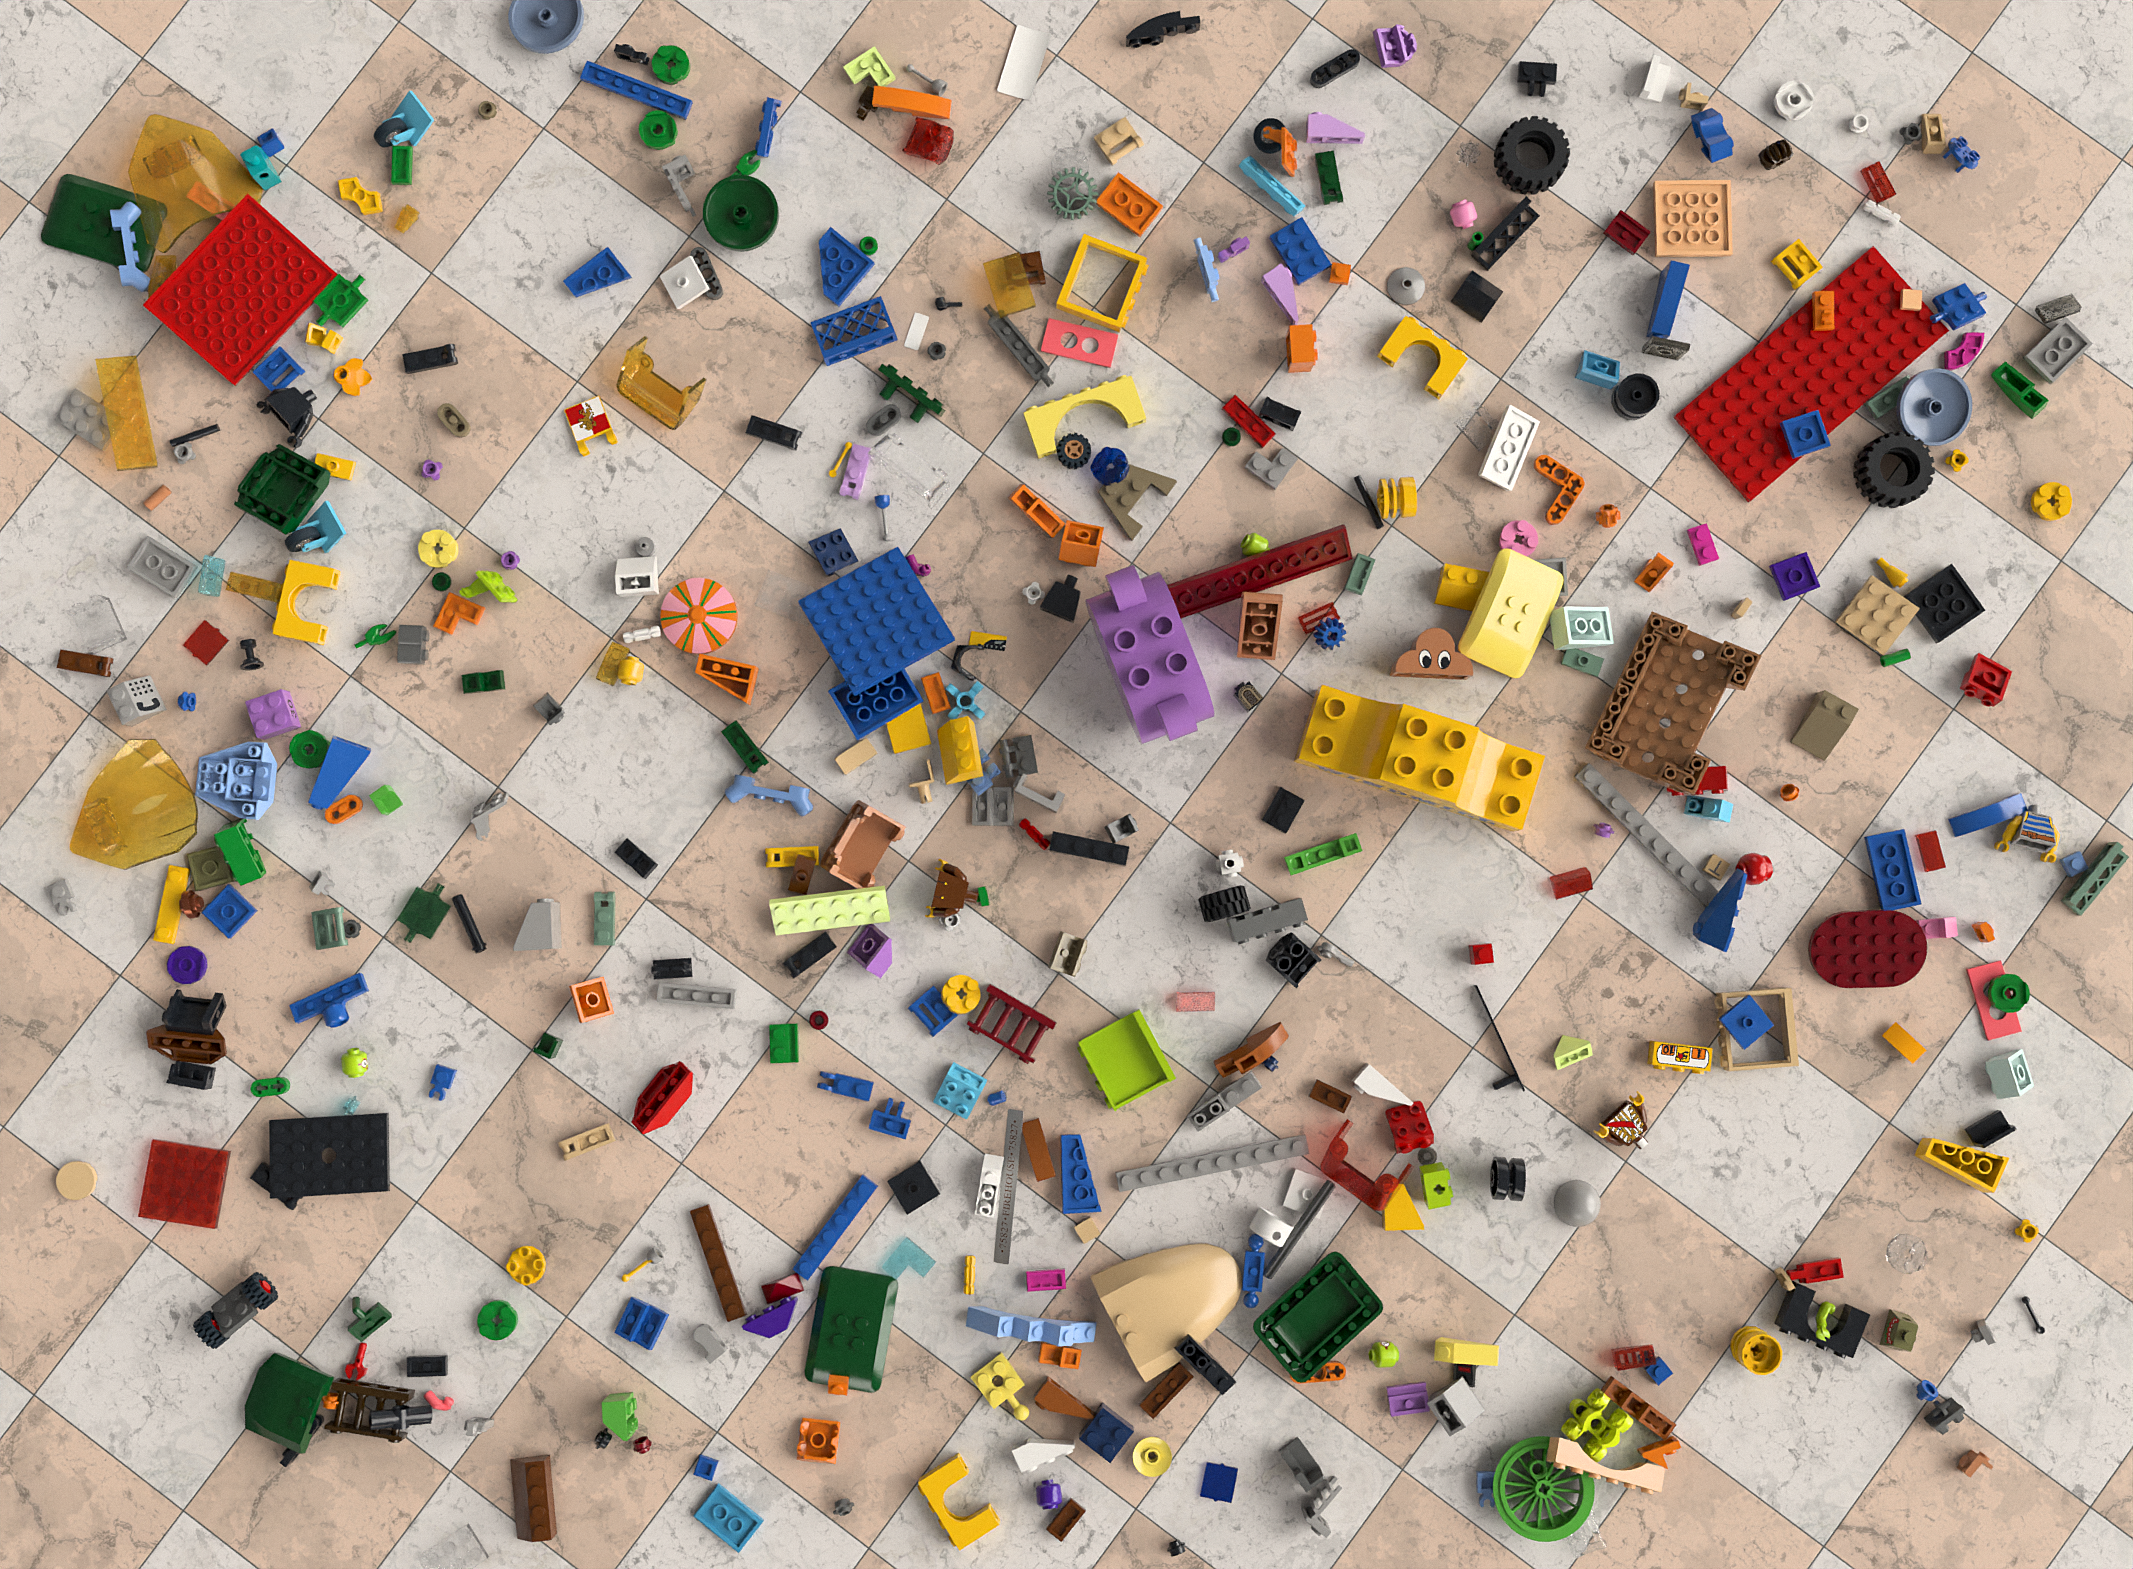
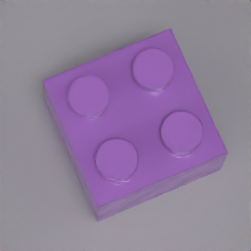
[245,689,301,740]

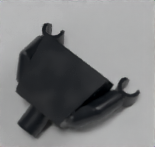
[256,387,317,448]

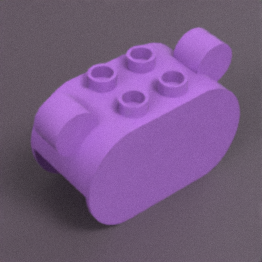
[1085,565,1215,745]

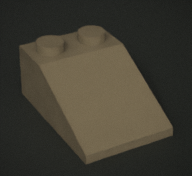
[1790,690,1859,761]

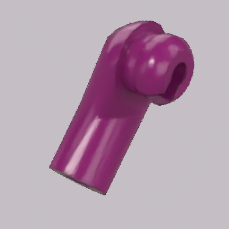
[906,554,931,577]

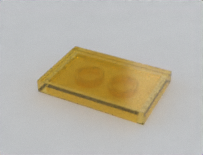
[983,252,1036,318]

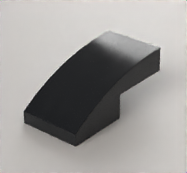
[614,838,658,879]

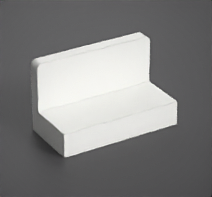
[1639,55,1671,103]

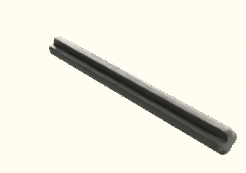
[1263,1180,1336,1279]

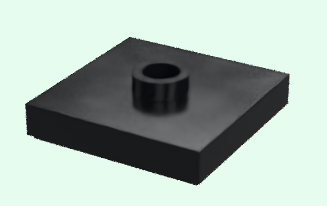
[887,1160,941,1215]

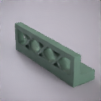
[2061,842,2129,916]

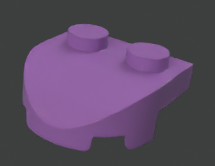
[1373,24,1417,68]

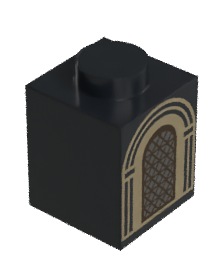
[1233,681,1264,713]

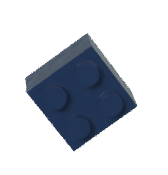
[1079,1402,1134,1463]

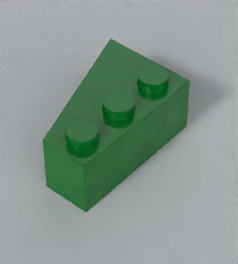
[214,818,266,886]

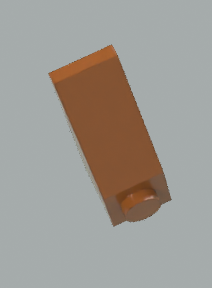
[1034,1376,1095,1419]

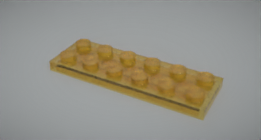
[95,356,158,471]

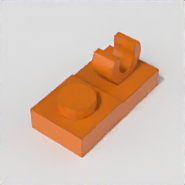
[1812,291,1834,331]

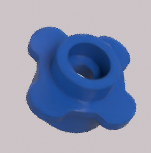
[178,692,196,711]

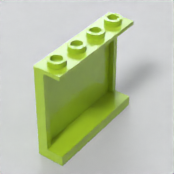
[1077,1009,1176,1111]

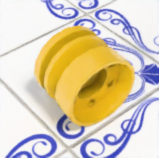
[1377,476,1417,519]
[1730,1326,1782,1375]

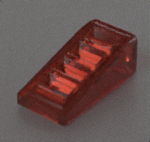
[1611,1344,1657,1371]

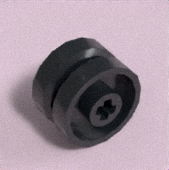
[1611,373,1660,420]
[1490,1157,1526,1201]

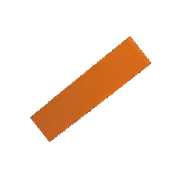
[872,86,952,119]

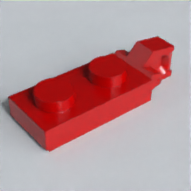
[1786,1257,1844,1284]

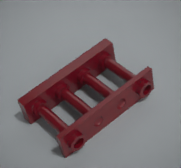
[967,983,1057,1064]

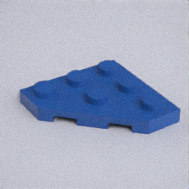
[819,227,875,307]

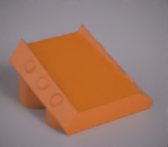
[797,1418,840,1464]

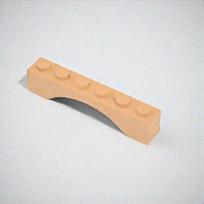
[1546,1437,1665,1495]

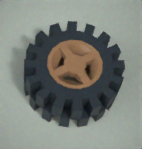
[1057,432,1091,469]

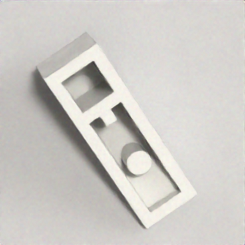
[1352,1063,1413,1106]

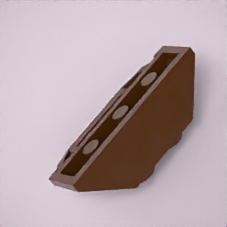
[146,1024,227,1065]

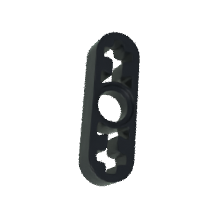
[1310,49,1360,88]

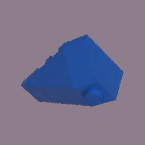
[1693,868,1747,952]

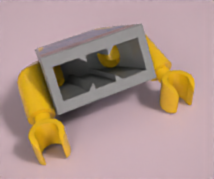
[1994,805,2060,863]

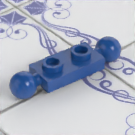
[1242,1234,1265,1308]

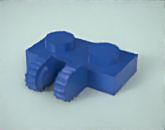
[868,1098,911,1140]

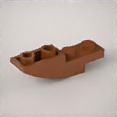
[1214,1022,1289,1078]

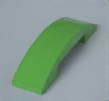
[1284,833,1363,876]

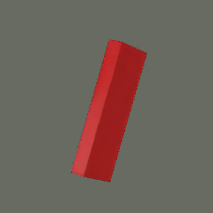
[1222,395,1276,448]

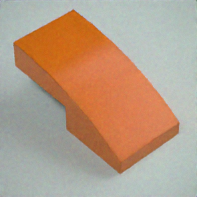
[1038,1342,1082,1369]

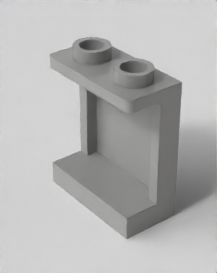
[1013,773,1065,813]

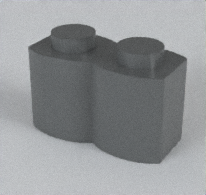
[397,625,430,665]

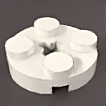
[1773,81,1814,121]

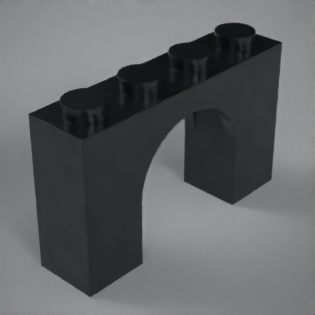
[1049,831,1129,867]
[1774,1280,1870,1359]

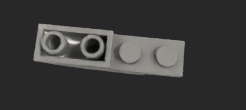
[1187,1071,1263,1132]

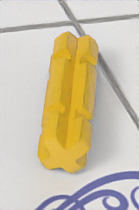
[963,1255,975,1295]

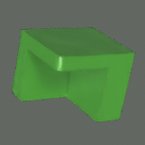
[369,785,403,815]

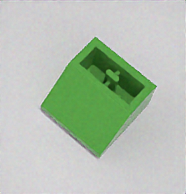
[602,1392,638,1441]

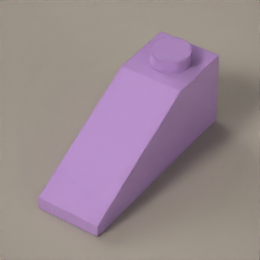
[1306,112,1365,144]
[1261,264,1299,325]

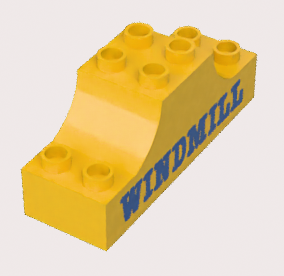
[1294,685,1545,832]

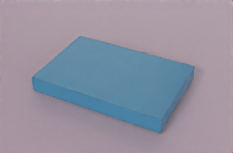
[693,1483,764,1553]

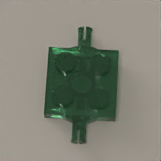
[397,883,452,943]

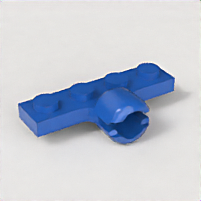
[289,973,369,1028]

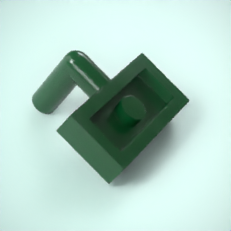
[348,1297,392,1342]

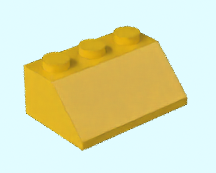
[1434,563,1489,611]
[937,716,983,785]

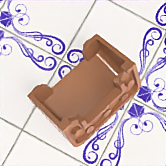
[820,800,906,889]

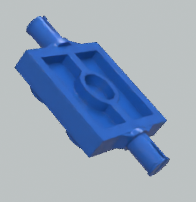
[1930,283,1987,331]

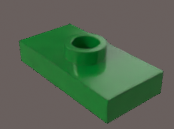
[391,146,413,185]

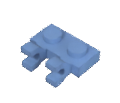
[966,748,1001,796]

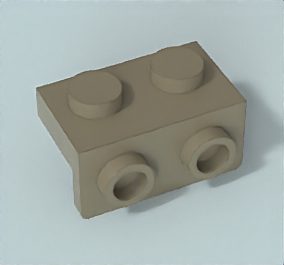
[1048,931,1088,977]

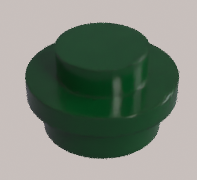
[1222,427,1241,447]
[432,572,452,592]

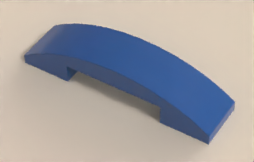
[1948,793,2028,837]

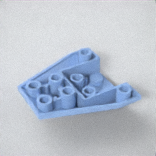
[195,742,277,820]

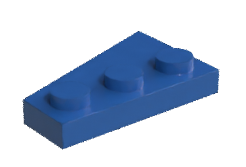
[755,97,782,157]
[563,247,632,298]

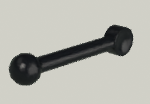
[2022,1296,2045,1334]

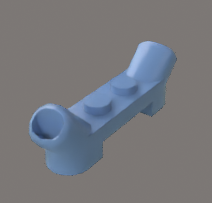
[110,202,152,292]
[725,775,813,816]

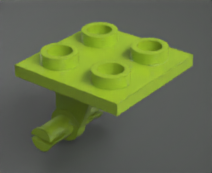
[459,571,518,603]

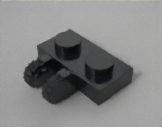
[1517,61,1557,97]

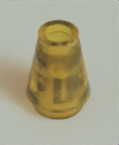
[394,204,420,234]

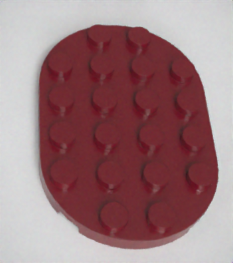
[1808,910,1927,988]

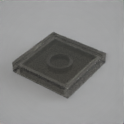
[1642,336,1690,361]

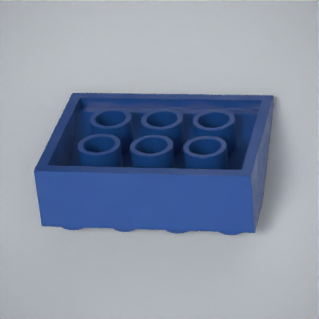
[828,669,924,740]

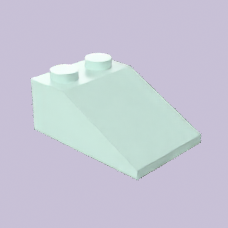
[1550,607,1614,650]

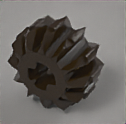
[1758,139,1793,170]

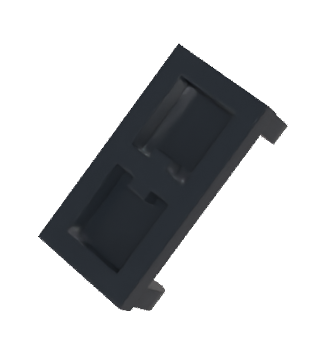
[1258,397,1302,431]
[166,1061,216,1090]

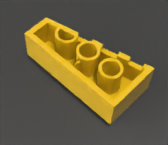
[1914,1138,2009,1193]

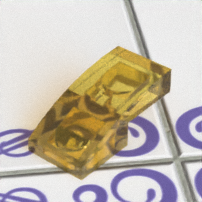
[596,642,630,686]

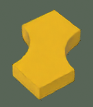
[338,177,383,215]

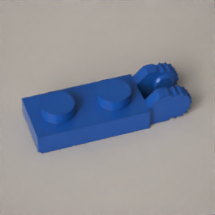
[817,1071,874,1101]

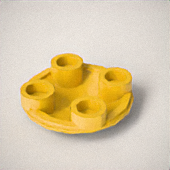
[506,1246,546,1286]

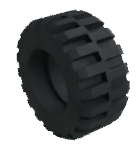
[1494,116,1570,195]
[1853,432,1935,508]

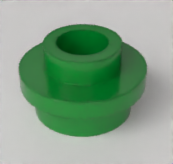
[859,236,878,256]

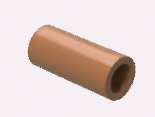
[143,484,172,511]

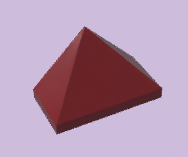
[761,1273,804,1304]

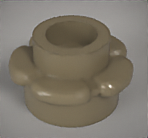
[478,101,497,120]

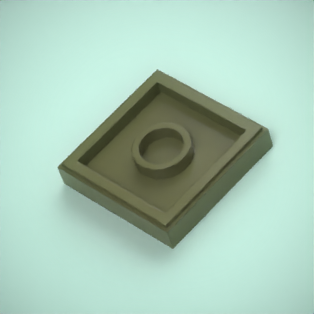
[187,846,235,891]

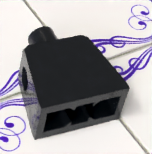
[1040,574,1081,623]

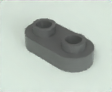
[867,404,901,436]

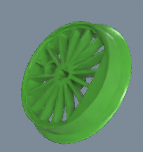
[1493,1436,1595,1542]

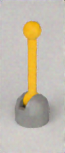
[621,1247,664,1282]

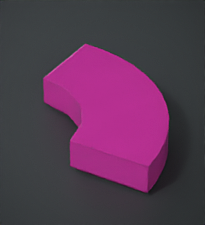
[1944,332,1985,371]

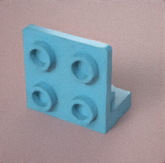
[933,1062,987,1119]

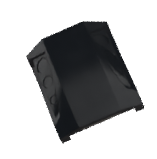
[1266,932,1322,988]

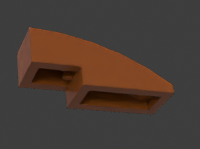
[1022,1118,1056,1182]

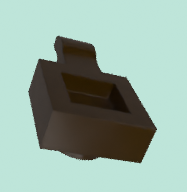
[856,85,878,121]

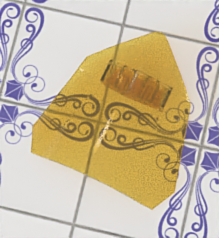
[128,114,263,253]
[70,739,198,870]

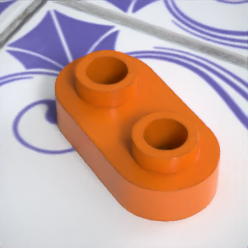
[325,795,363,824]

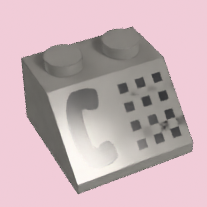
[106,676,167,727]

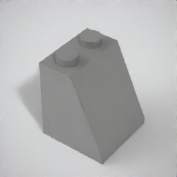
[513,898,562,951]

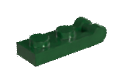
[1314,150,1343,205]
[721,720,769,774]

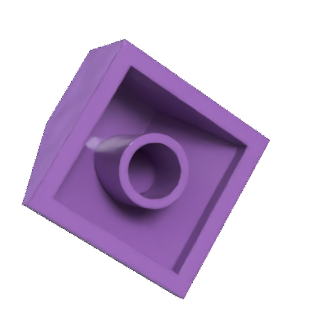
[847,924,892,979]

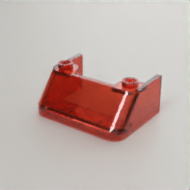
[1320,1119,1415,1211]

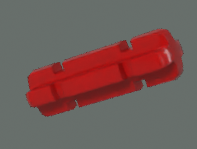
[1019,818,1051,850]

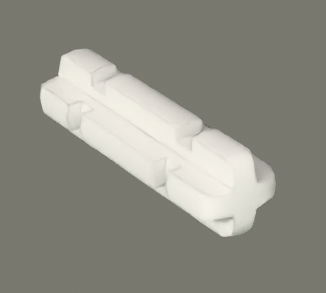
[1863,200,1901,225]
[623,626,661,643]

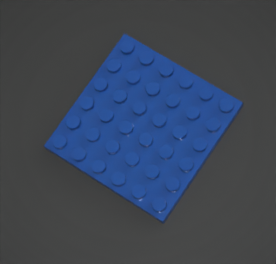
[798,547,955,696]

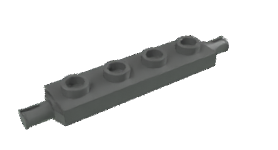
[984,304,1054,388]

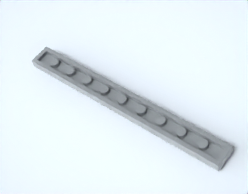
[1574,763,1719,908]
[1116,1134,1309,1192]

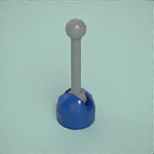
[874,495,891,541]

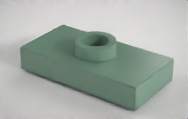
[1344,553,1376,596]
[1561,648,1604,677]

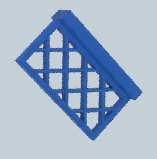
[810,296,898,366]

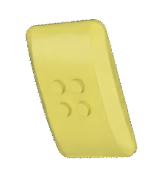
[1458,548,1563,678]

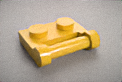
[1771,239,1823,290]

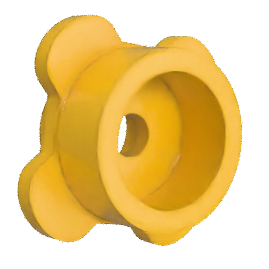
[1945,449,1969,472]
[2015,1219,2039,1243]

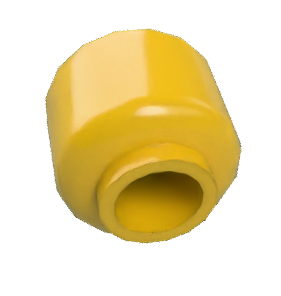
[617,656,644,685]

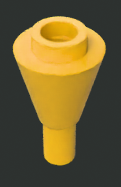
[1876,557,1909,588]

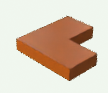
[433,592,485,635]

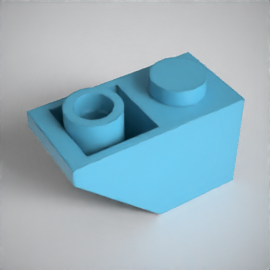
[1684,795,1733,823]

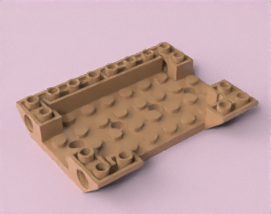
[1585,612,1762,795]

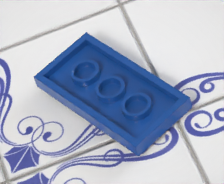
[1864,829,1922,910]

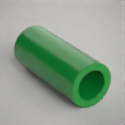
[1467,231,1484,251]
[1880,648,1911,667]

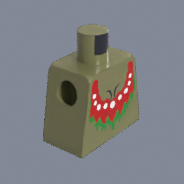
[1880,1309,1918,1352]

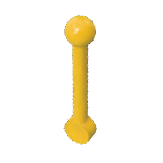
[829,442,852,478]

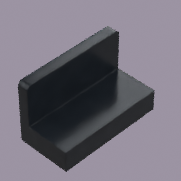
[1965,1110,2017,1148]

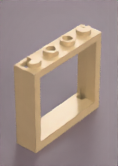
[1714,987,1799,1071]

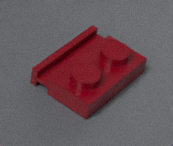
[1603,210,1651,255]

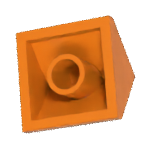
[569,977,614,1023]

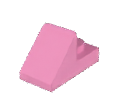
[1916,917,1958,939]

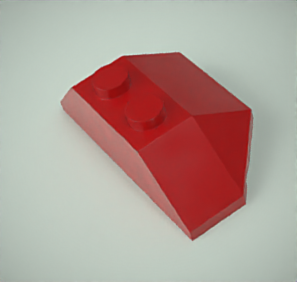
[631,1061,693,1134]

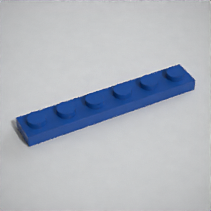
[580,61,693,120]
[792,1174,878,1281]

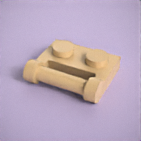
[1094,117,1144,166]

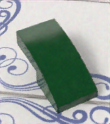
[461,670,505,694]

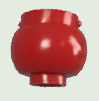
[1735,853,1773,885]

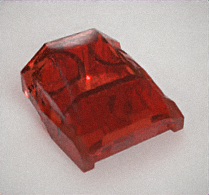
[902,117,954,165]

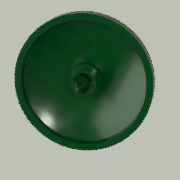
[703,175,779,252]

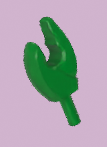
[729,150,761,177]
[354,624,397,648]

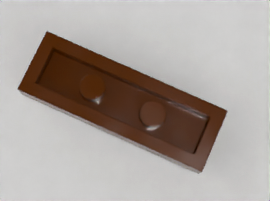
[1139,1362,1194,1419]

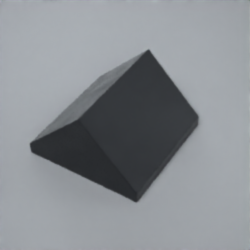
[1451,270,1503,323]

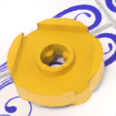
[2031,482,2072,521]
[941,975,980,1014]

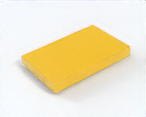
[887,703,932,754]

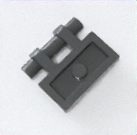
[999,735,1038,778]

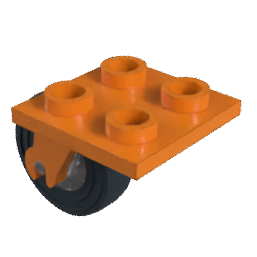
[1253,118,1297,177]

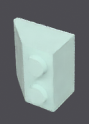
[1985,1049,2034,1099]

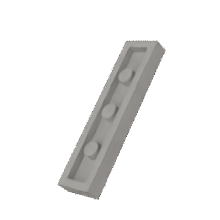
[657,982,737,1009]

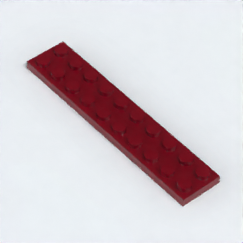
[1167,524,1353,618]

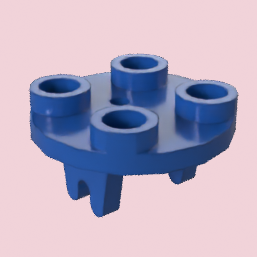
[1942,136,1980,173]

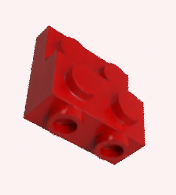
[1960,653,2012,707]

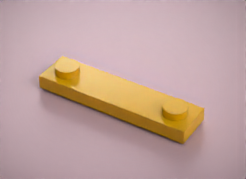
[153,865,190,944]

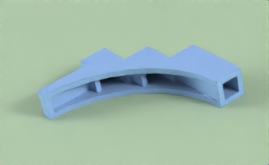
[966,1306,1097,1346]

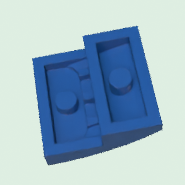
[614,1297,669,1350]

